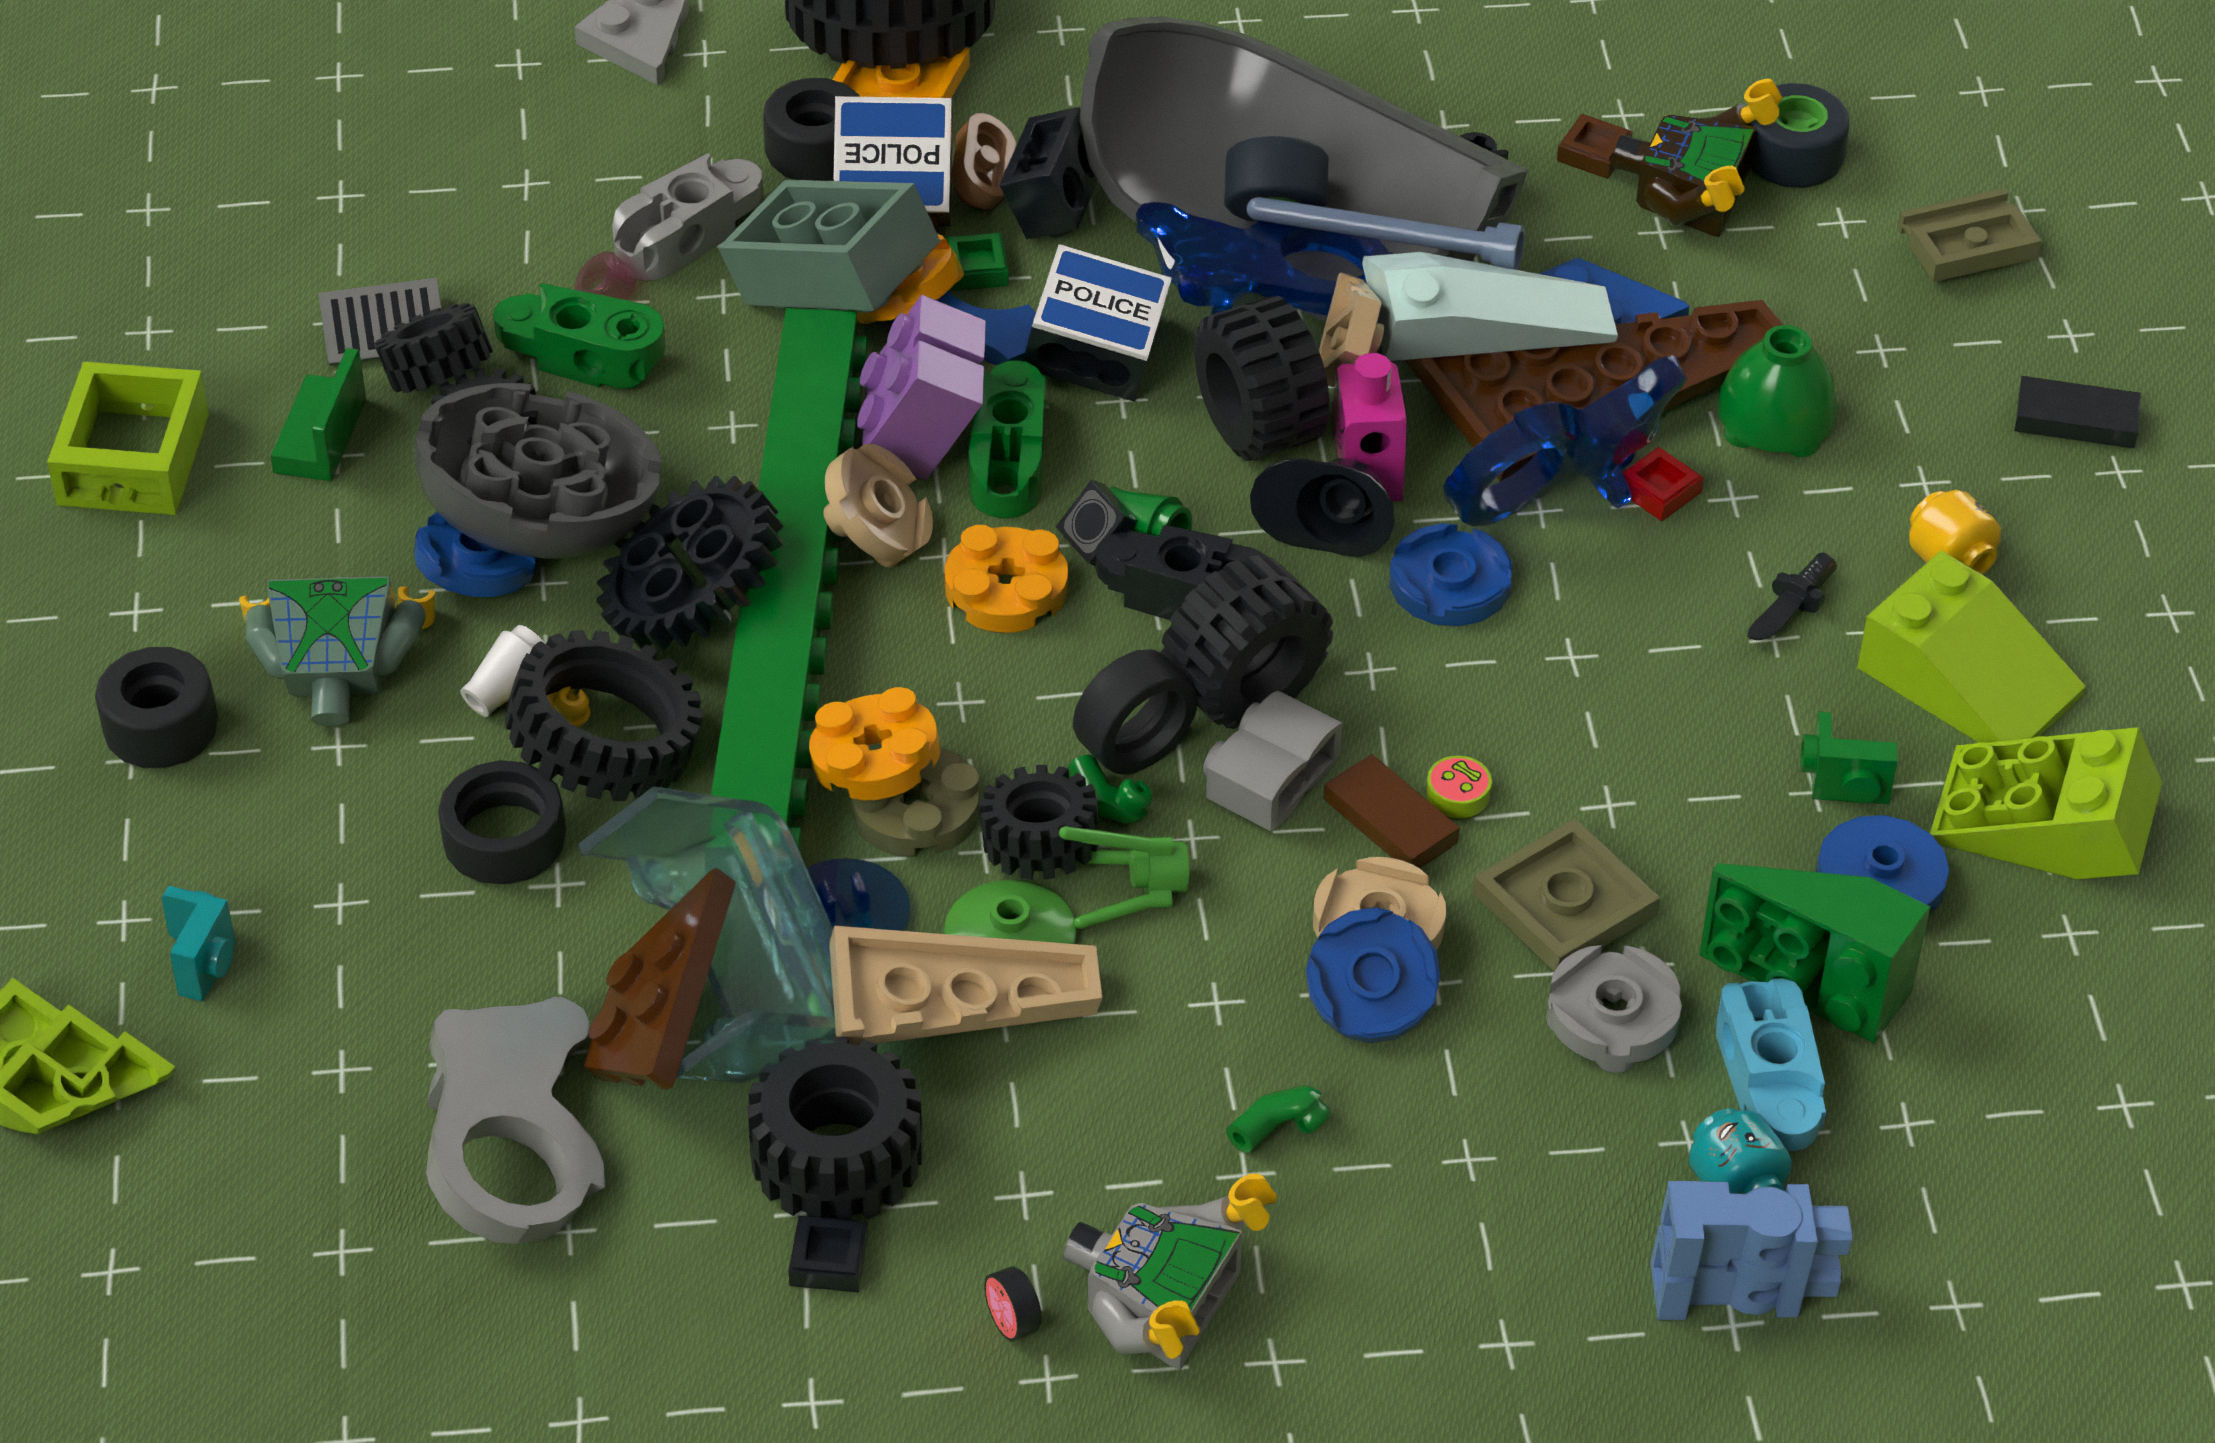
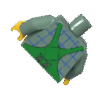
[239,576,435,726]

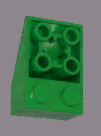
[1699,863,1930,1044]

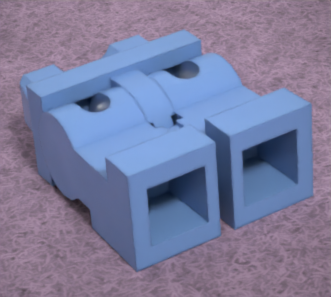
[1650,1181,1852,1320]

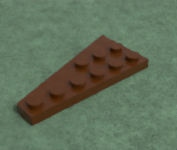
[1405,300,1784,482]

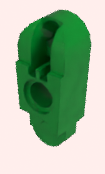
[493,283,666,389]
[968,360,1046,519]

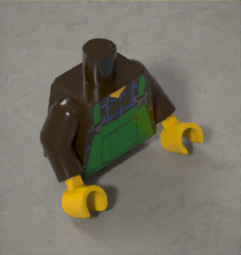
[1612,79,1782,237]

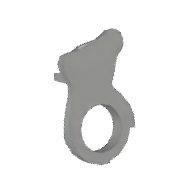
[426,997,605,1244]

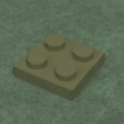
[1473,818,1660,971]

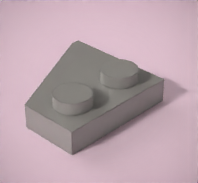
[574,0,689,85]

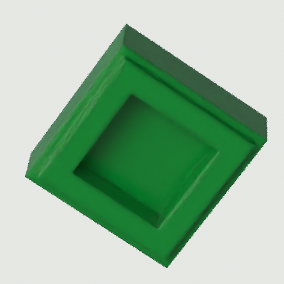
[944,233,1009,291]

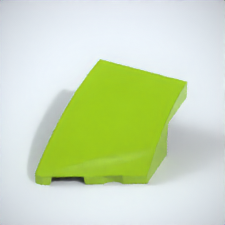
[0,977,175,1134]

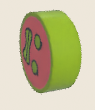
[1426,756,1492,818]

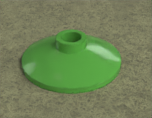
[944,880,1076,944]

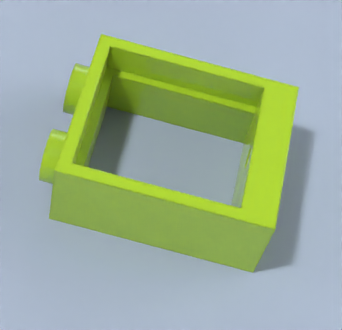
[47,361,209,515]

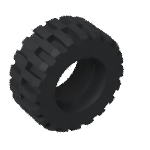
[785,0,995,69]

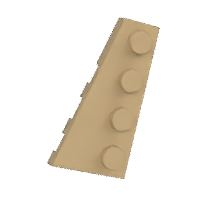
[829,926,1102,1045]

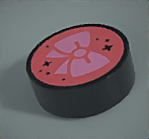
[984,1266,1042,1342]

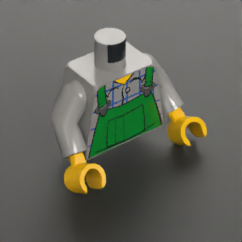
[1064,1173,1278,1370]

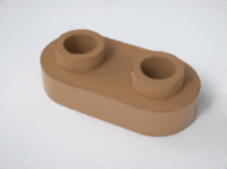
[952,113,1016,210]

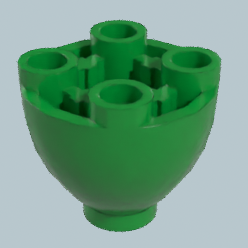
[1717,325,1837,457]

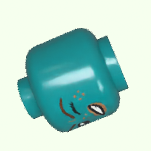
[1688,1108,1792,1194]

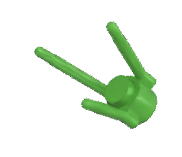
[1059,826,1189,929]

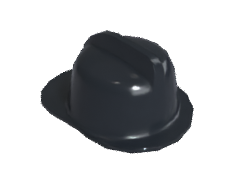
[1250,458,1395,557]

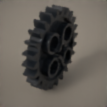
[596,476,783,652]

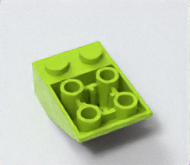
[1930,727,2162,879]

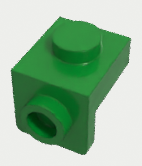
[1800,711,1898,804]

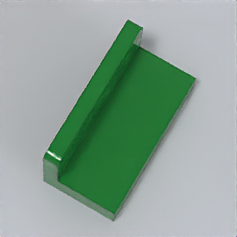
[271,348,366,481]

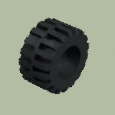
[1195,295,1329,461]
[1160,555,1333,729]
[747,1036,923,1220]

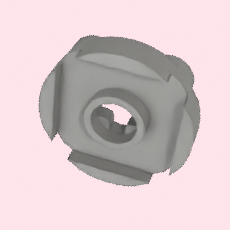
[1546,945,1682,1073]

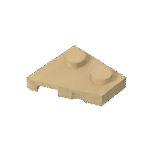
[1319,272,1384,387]

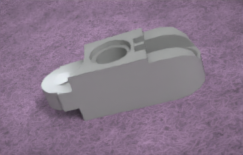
[612,153,763,281]

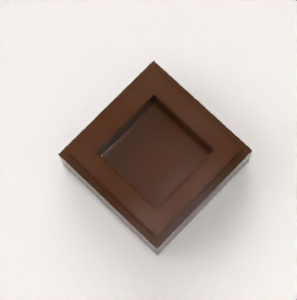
[1557,114,1633,179]

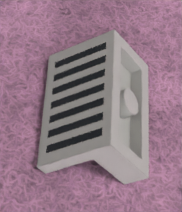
[318,278,441,364]

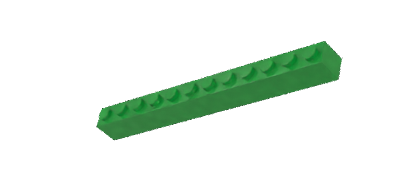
[703,308,868,892]

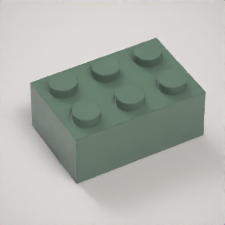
[718,180,941,313]

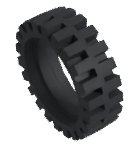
[505,630,703,801]

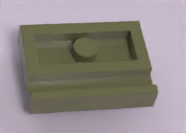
[1897,188,2041,282]

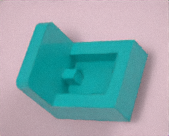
[161,886,236,1002]

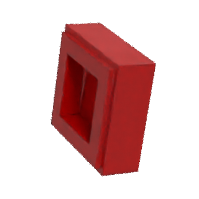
[1616,446,1704,522]

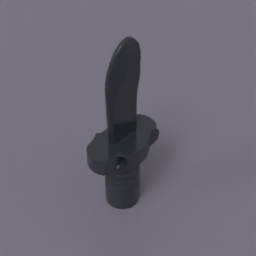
[1747,552,1837,640]

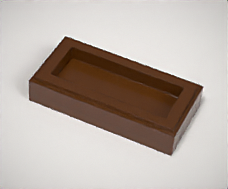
[1323,754,1460,868]

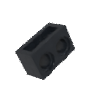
[999,107,1098,240]

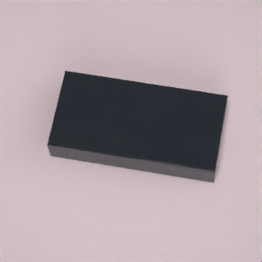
[2014,376,2141,448]

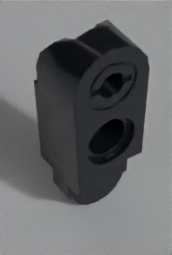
[1096,525,1267,620]

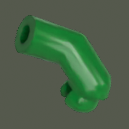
[1068,755,1152,824]
[1226,1085,1330,1153]

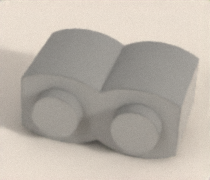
[1203,691,1342,831]

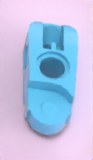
[1716,978,1826,1151]

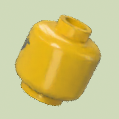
[1909,490,2001,574]

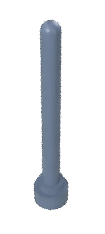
[1247,197,1525,270]

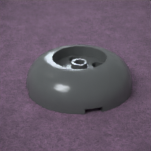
[414,383,662,559]

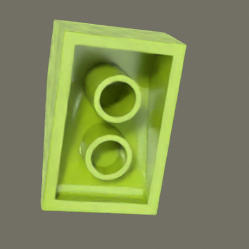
[1857,550,2086,743]

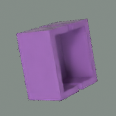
[857,295,986,480]

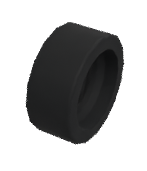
[1072,649,1198,774]
[438,760,566,884]

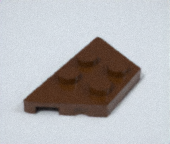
[583,867,736,1090]

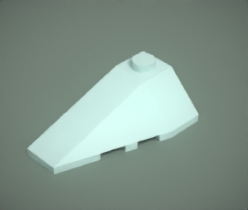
[1362,252,1618,361]

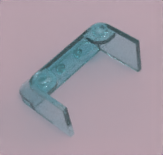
[578,787,836,1083]

